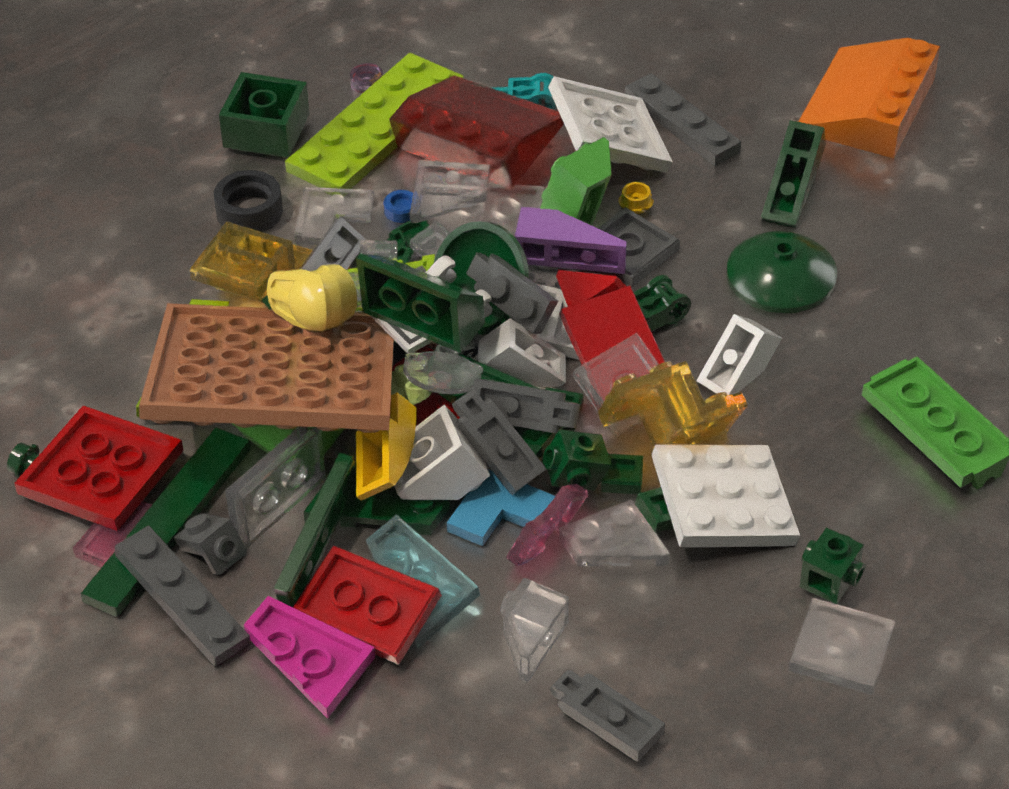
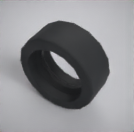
[213,170,283,235]

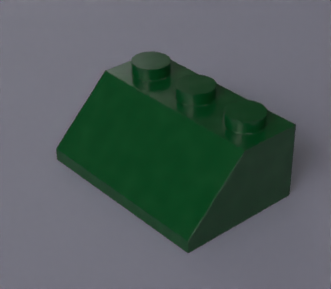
[356,253,485,353]

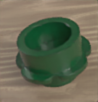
[7,442,40,479]

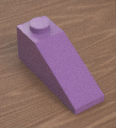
[515,207,627,274]

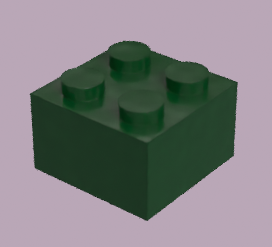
[219,72,310,158]

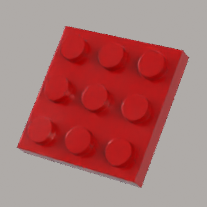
[14,405,184,531]

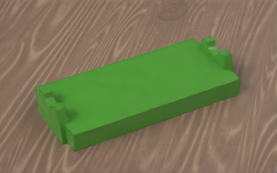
[862,357,1009,490]

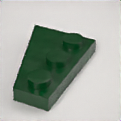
[303,461,450,536]

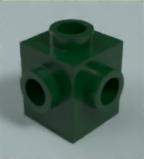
[543,429,612,491]
[799,527,866,605]

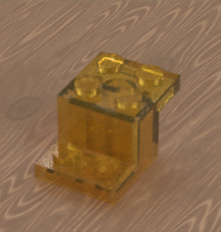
[190,221,313,303]
[597,361,748,448]

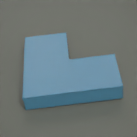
[447,469,557,546]

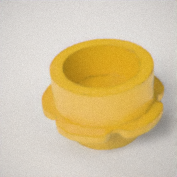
[618,182,654,214]

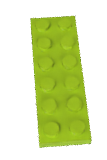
[285,52,464,198]

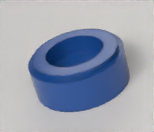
[383,190,419,223]

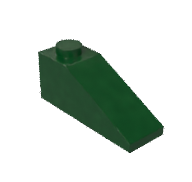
[761,120,826,228]

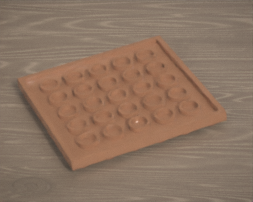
[139,303,394,433]

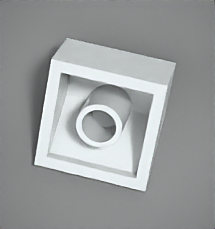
[395,405,490,500]

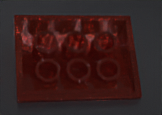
[389,75,564,190]

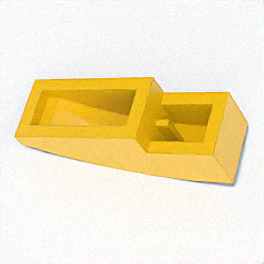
[356,392,417,501]

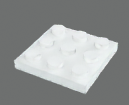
[548,76,673,173]
[651,445,800,547]

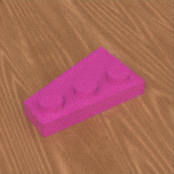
[244,596,375,719]

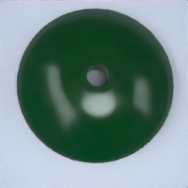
[433,221,529,335]
[726,231,837,313]

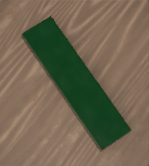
[274,453,356,607]

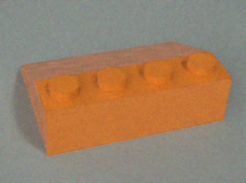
[798,38,940,159]

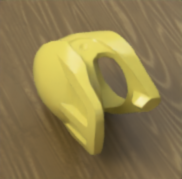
[267,264,357,332]

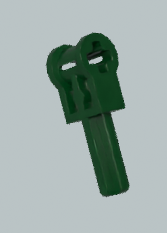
[633,275,692,332]

